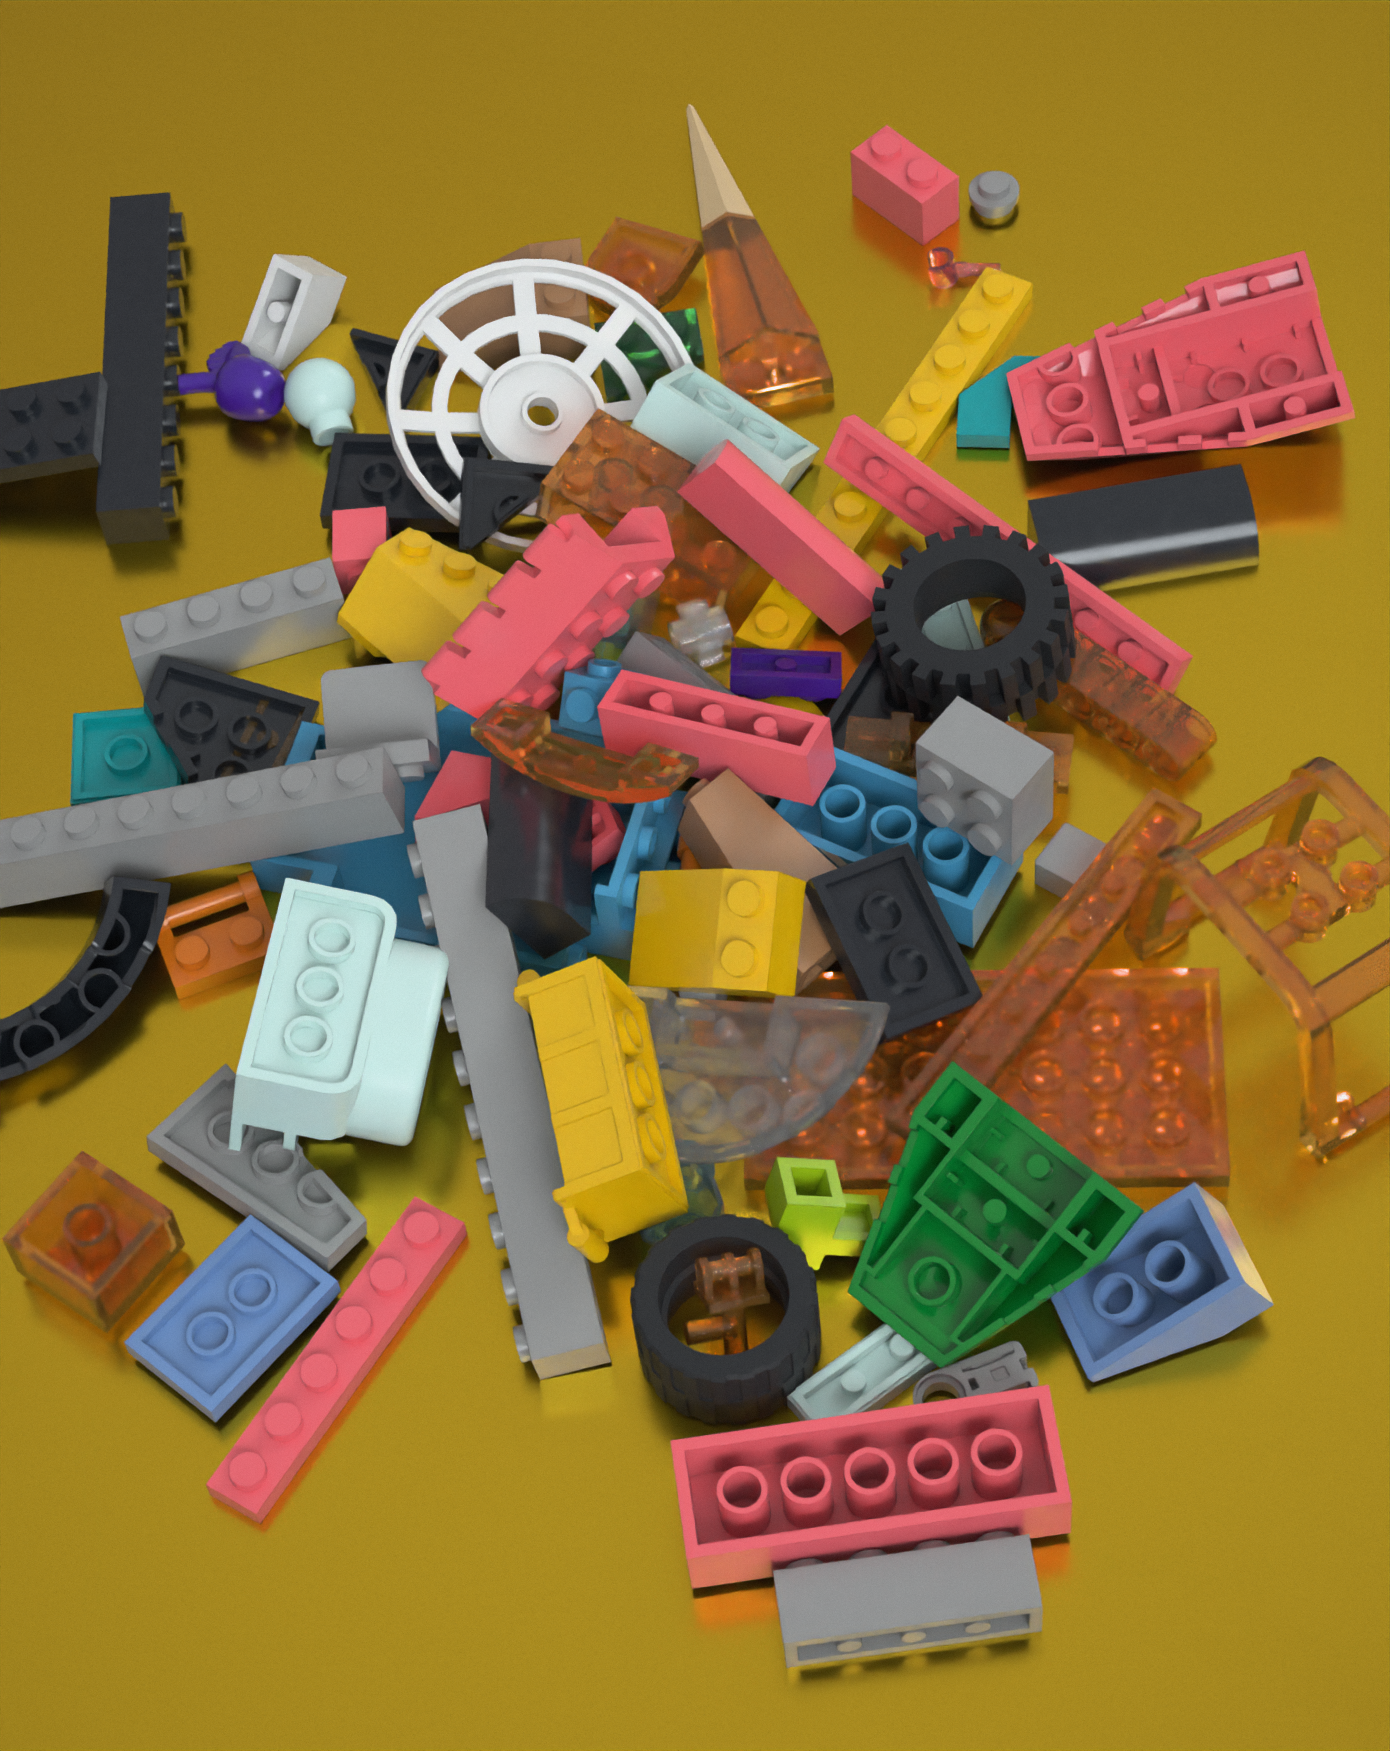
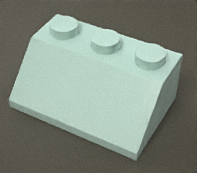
[626,363,820,493]

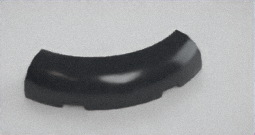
[0,876,171,1081]

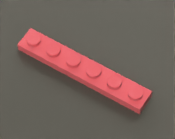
[206,1197,467,1524]

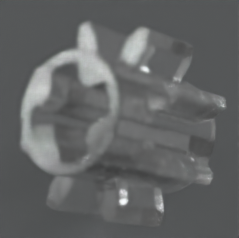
[667,597,734,668]

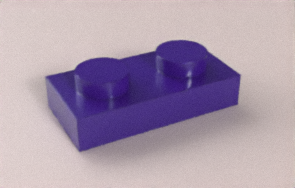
[730,647,842,702]

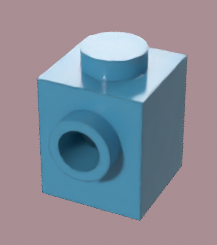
[558,658,647,737]

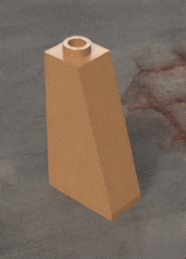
[677,768,837,1002]

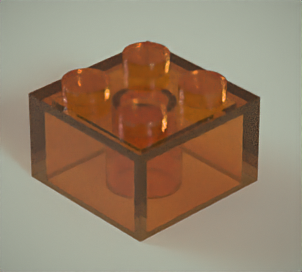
[2,1151,185,1333]

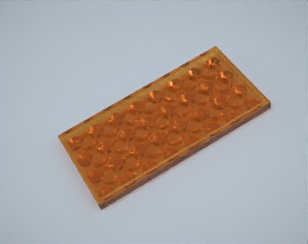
[744,968,1230,1190]

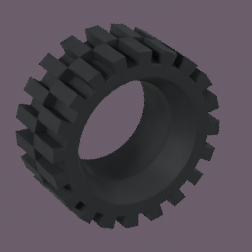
[871,525,1076,726]

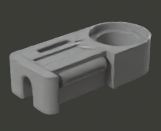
[913,1341,1038,1405]

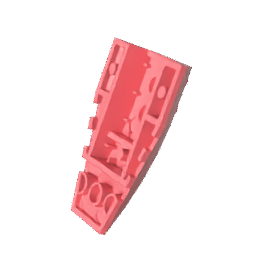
[1006,250,1355,461]

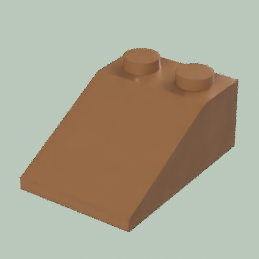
[434,238,591,372]

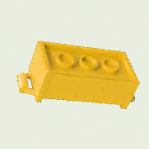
[513,956,689,1263]

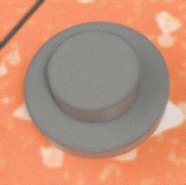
[969,171,1019,218]

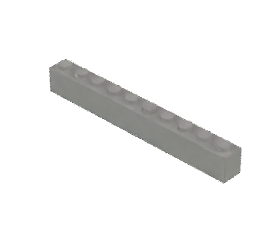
[407,804,611,1380]

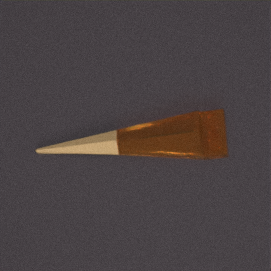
[686,104,834,409]

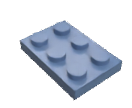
[124,1214,341,1423]

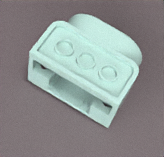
[228,878,449,1151]

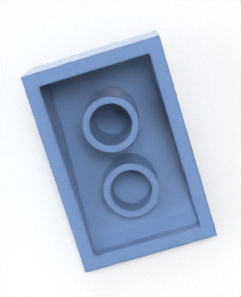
[1051,1182,1274,1382]

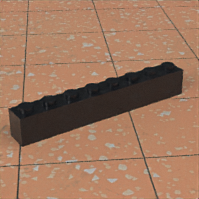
[96,192,187,545]

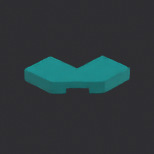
[956,356,1041,448]

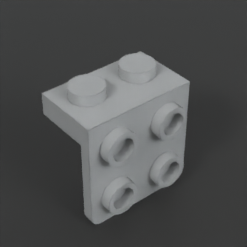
[315,660,441,783]

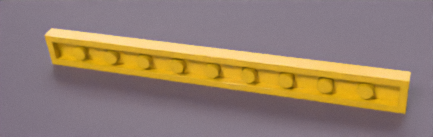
[735,266,1033,650]

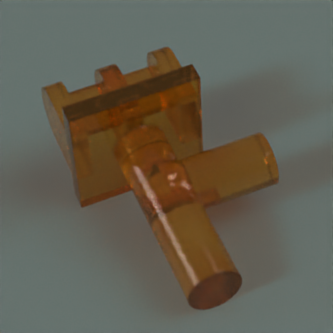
[683,1247,770,1355]

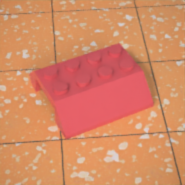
[421,506,675,722]

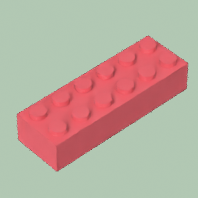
[671,1385,1072,1589]

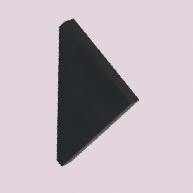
[350,328,439,413]
[457,457,563,554]

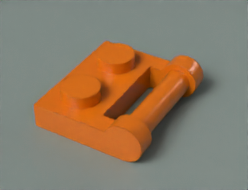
[157,870,274,1000]

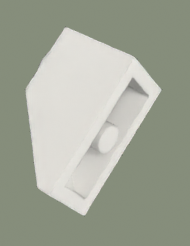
[241,254,347,370]

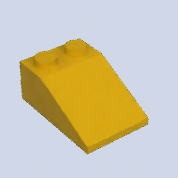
[628,868,806,999]

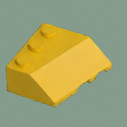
[337,527,504,713]

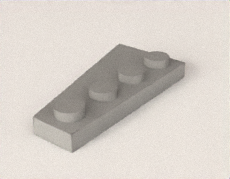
[146,1063,367,1272]

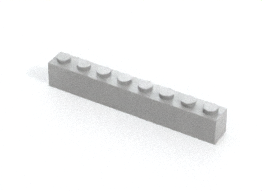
[0,747,405,908]

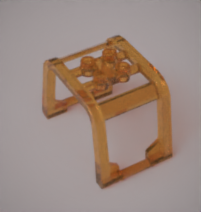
[1123,756,1390,1158]

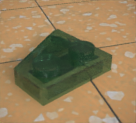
[594,308,704,403]

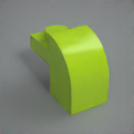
[764,1157,881,1270]

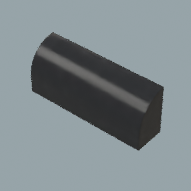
[1027,464,1259,591]
[485,738,593,960]

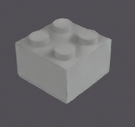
[916,696,1054,865]

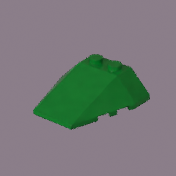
[847,1061,1144,1369]

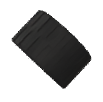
[630,1214,822,1425]

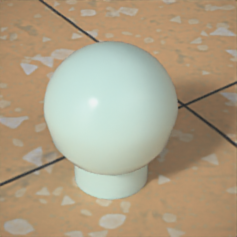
[284,358,356,446]

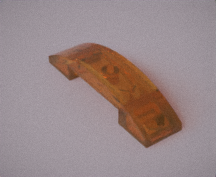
[470,698,699,804]

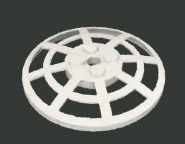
[386,259,693,553]

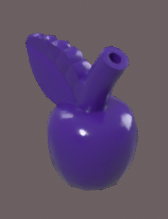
[178,341,286,422]

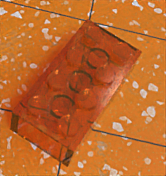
[535,408,760,626]

